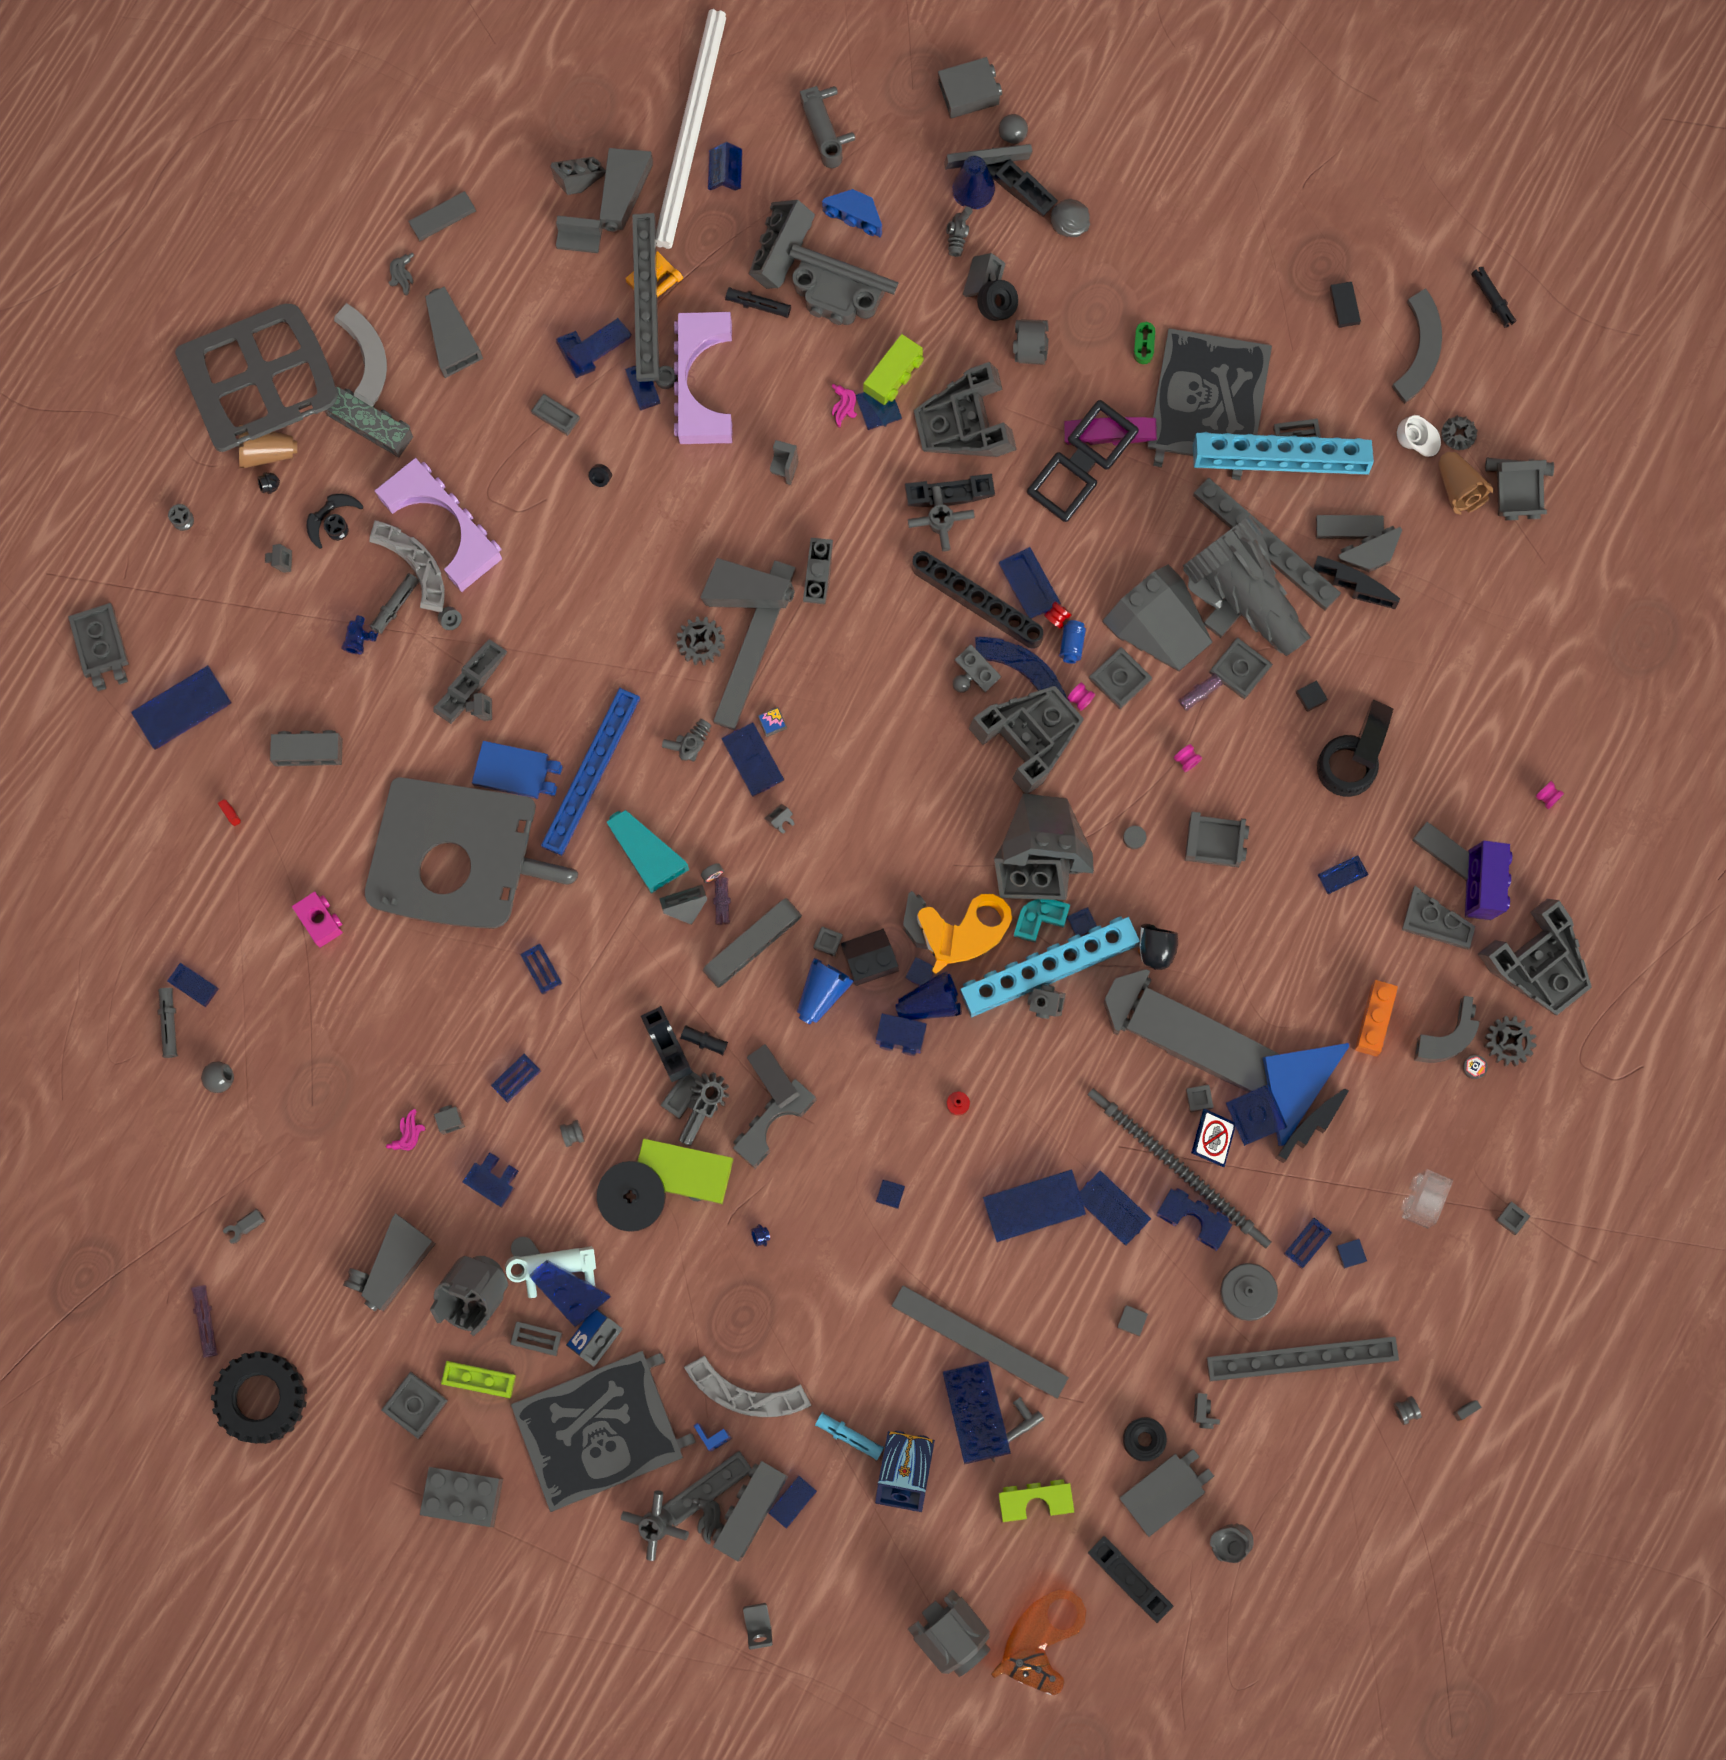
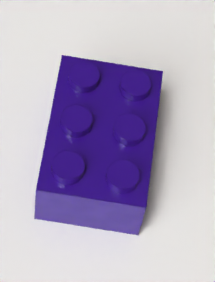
[1465,840,1513,920]

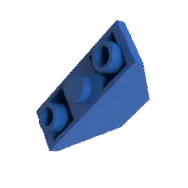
[822,189,882,237]

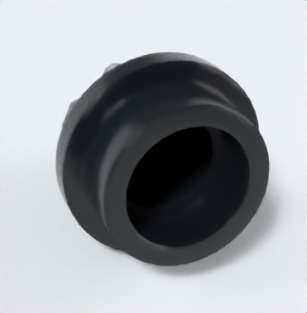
[257,472,280,494]

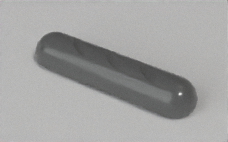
[520,857,578,885]

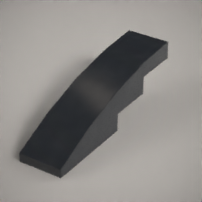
[979,148,1058,217]
[1313,556,1400,609]
[1352,699,1394,769]
[1276,1089,1349,1163]

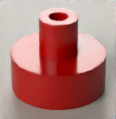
[947,1091,970,1116]

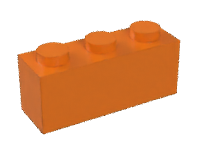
[1355,980,1398,1057]

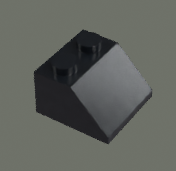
[840,928,899,986]

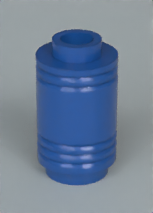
[1059,620,1086,664]

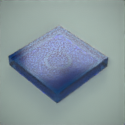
[1226,1084,1287,1146]

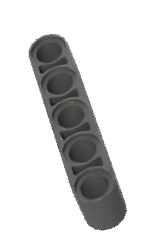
[702,898,802,988]

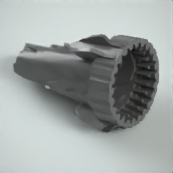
[1183,515,1311,656]

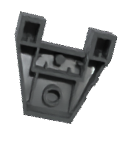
[914,362,1017,457]
[969,686,1084,794]
[1478,899,1592,1015]

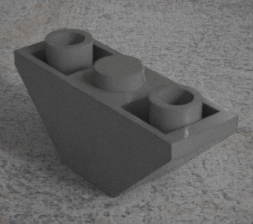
[550,157,606,195]
[1338,526,1402,572]
[803,538,833,604]
[903,891,929,950]
[1104,969,1152,1035]

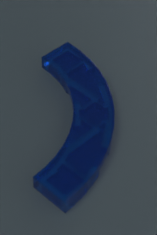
[975,637,1067,699]

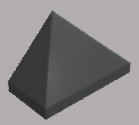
[659,885,707,925]

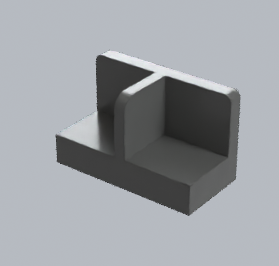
[770,440,799,485]

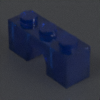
[1156,1188,1232,1251]

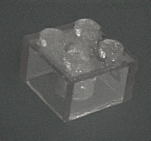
[1401,1169,1453,1229]

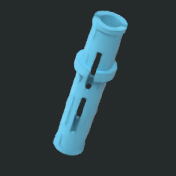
[815,1412,884,1461]

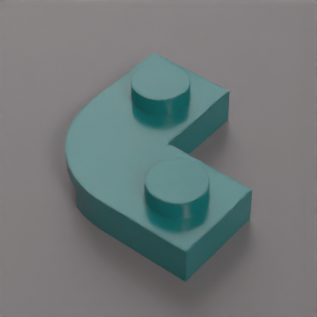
[1014,899,1070,943]

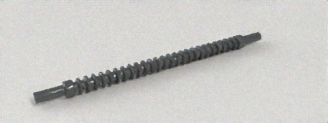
[1088,1088,1272,1249]

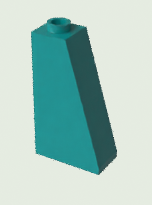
[607,810,689,894]

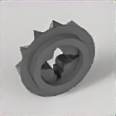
[1441,415,1478,450]

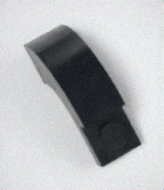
[641,1006,693,1082]

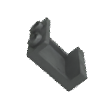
[1497,460,1547,521]
[1185,812,1249,868]

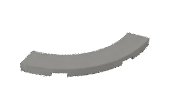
[334,303,387,407]
[369,520,445,612]
[684,1356,812,1417]

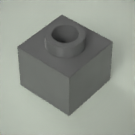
[434,1105,465,1135]

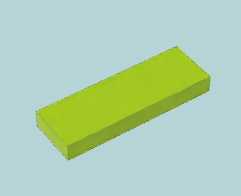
[441,1361,516,1399]

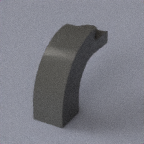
[1414,996,1480,1063]

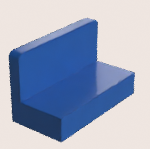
[694,1423,732,1451]

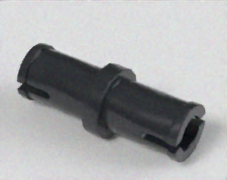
[680,1025,728,1056]

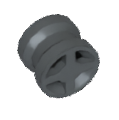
[168,504,194,531]
[560,1120,585,1147]
[343,1268,369,1293]
[1394,1396,1422,1425]

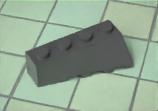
[749,200,815,289]

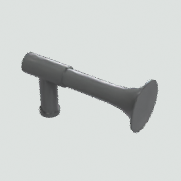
[981,1397,1044,1462]

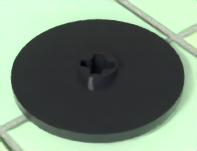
[597,1161,666,1232]

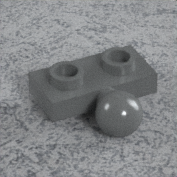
[953,644,1001,693]

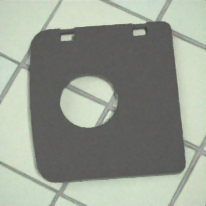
[365,777,536,929]

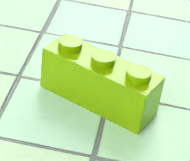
[863,334,924,406]

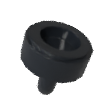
[588,464,612,487]

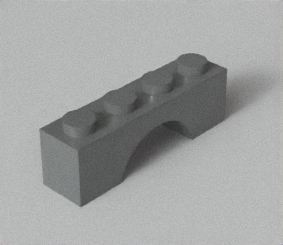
[733,1079,817,1169]

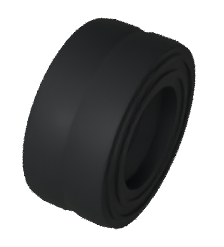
[977,280,1018,321]
[1123,1417,1167,1461]

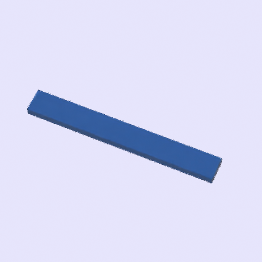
[541,688,640,856]

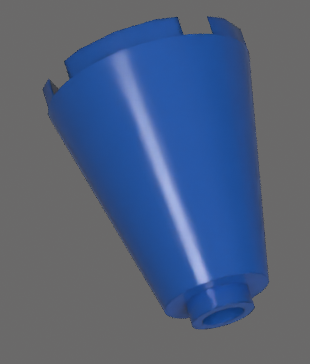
[797,958,854,1024]

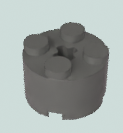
[1013,319,1049,365]

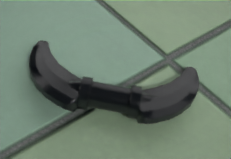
[306,494,363,549]

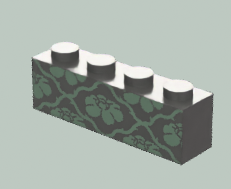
[325,386,413,458]

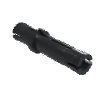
[1471,267,1517,328]
[725,287,791,318]

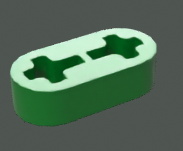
[1134,322,1156,364]

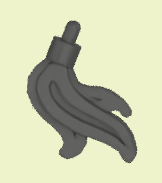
[388,253,414,295]
[692,1498,724,1544]

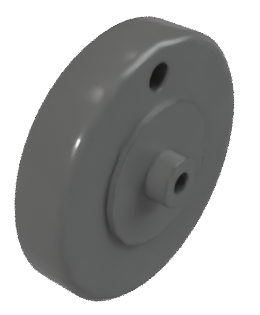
[1220,1263,1278,1321]

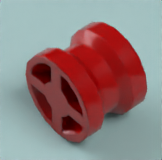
[1044,601,1072,629]

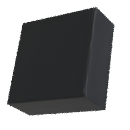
[1296,680,1328,712]

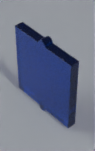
[856,392,902,430]

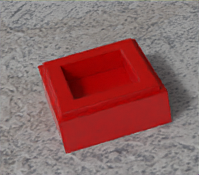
[218,799,241,827]

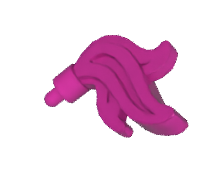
[832,384,857,428]
[386,1109,426,1151]

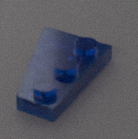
[529,1260,611,1327]

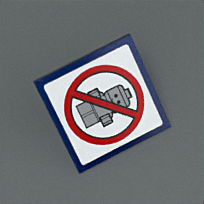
[1191,1109,1236,1167]

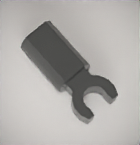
[223,1208,266,1244]

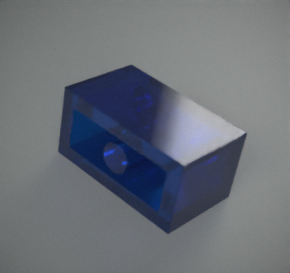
[876,1013,927,1056]

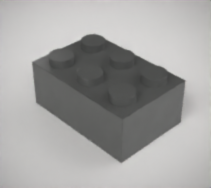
[420,1467,503,1527]

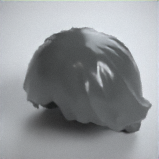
[1050,199,1090,237]

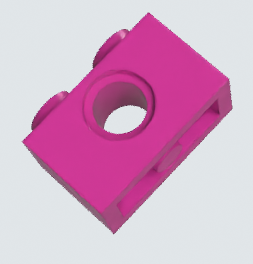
[292,891,343,948]

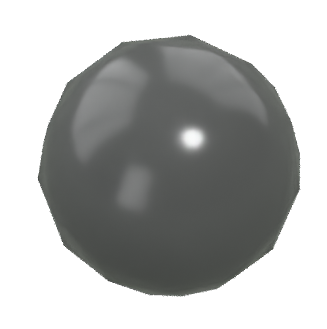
[998,114,1028,145]
[201,1061,234,1093]

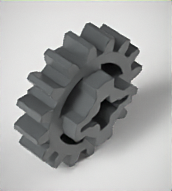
[676,617,725,666]
[1485,1016,1537,1067]

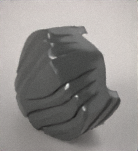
[1210,1523,1254,1563]

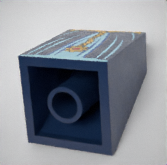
[875,1431,935,1512]

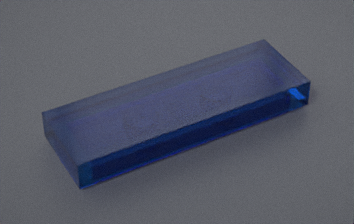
[567,318,632,371]

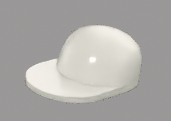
[1397,415,1441,457]

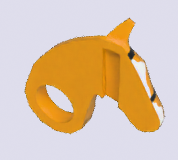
[917,894,1012,974]

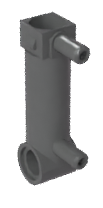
[800,86,855,168]

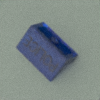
[708,142,742,191]

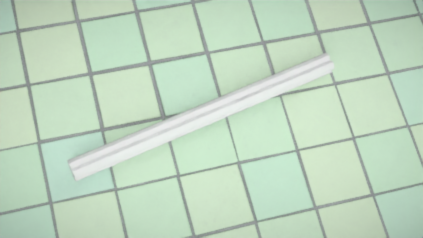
[656,9,726,249]

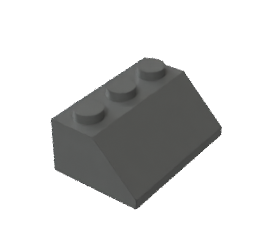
[994,845,1070,900]

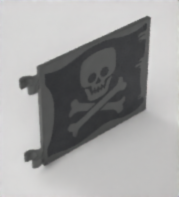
[1147,328,1272,481]
[511,1351,696,1512]

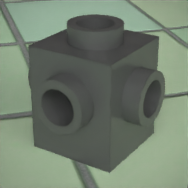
[1028,984,1066,1019]

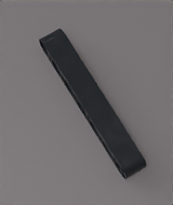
[912,551,1043,649]

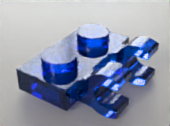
[462,1153,519,1208]

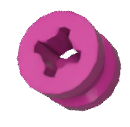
[1067,682,1095,711]
[1173,744,1202,772]
[1535,781,1564,810]

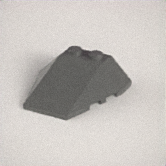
[1102,564,1212,671]
[1002,793,1094,874]

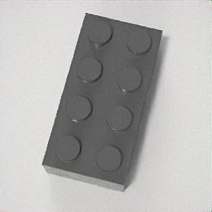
[712,1461,789,1562]

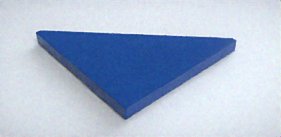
[1263,1043,1349,1146]

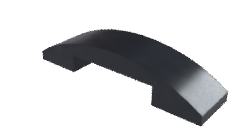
[905,474,995,507]
[1088,1536,1174,1623]

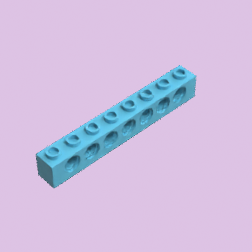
[1193,432,1374,475]
[960,916,1140,1018]

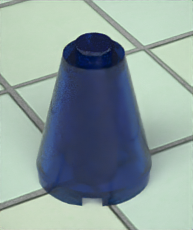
[952,156,995,209]
[895,971,962,1020]

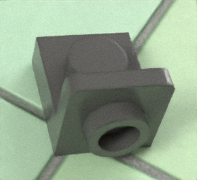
[1193,1393,1220,1429]

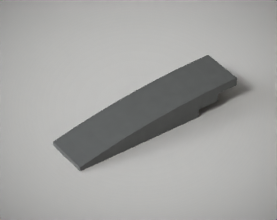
[1126,987,1280,1103]

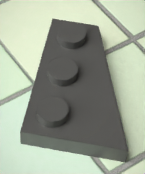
[1402,886,1476,950]

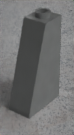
[600,148,653,232]
[425,286,483,378]
[700,558,795,608]
[361,1213,436,1311]

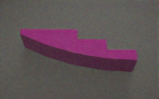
[1064,417,1157,446]

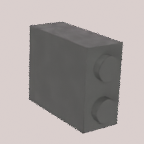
[938,57,1002,118]

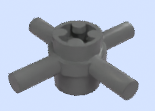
[908,486,975,552]
[621,1491,689,1561]

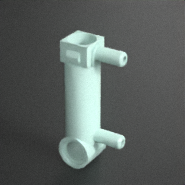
[505,1246,596,1298]

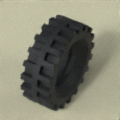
[211,1351,307,1444]

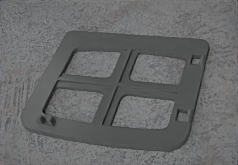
[175,304,338,452]

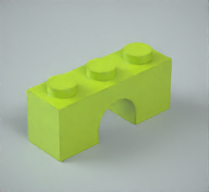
[998,1479,1074,1522]

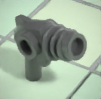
[946,207,973,257]
[662,719,711,761]

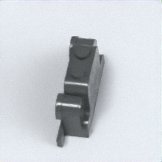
[789,244,899,325]

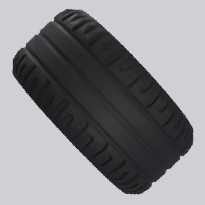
[1317,735,1379,797]

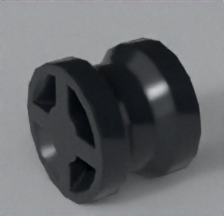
[324,514,349,541]

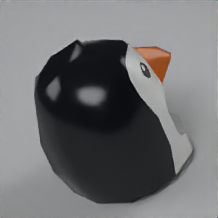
[1138,923,1178,970]

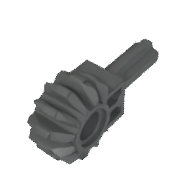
[679,1072,729,1146]

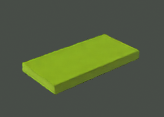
[638,1139,733,1204]

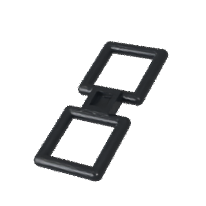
[1027,400,1139,522]

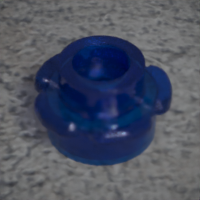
[751,1224,770,1247]

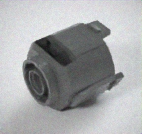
[430,1256,508,1336]
[908,1589,991,1677]

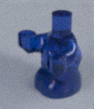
[341,615,378,655]

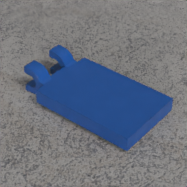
[472,741,563,799]

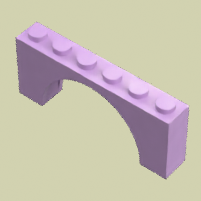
[674,312,732,444]
[375,458,502,592]

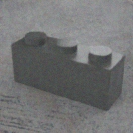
[270,730,343,766]

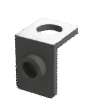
[743,1603,773,1650]

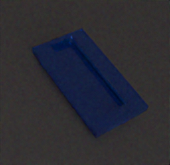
[998,547,1061,619]
[721,722,784,797]
[1074,1170,1151,1246]

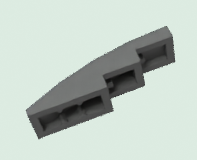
[433,639,507,724]

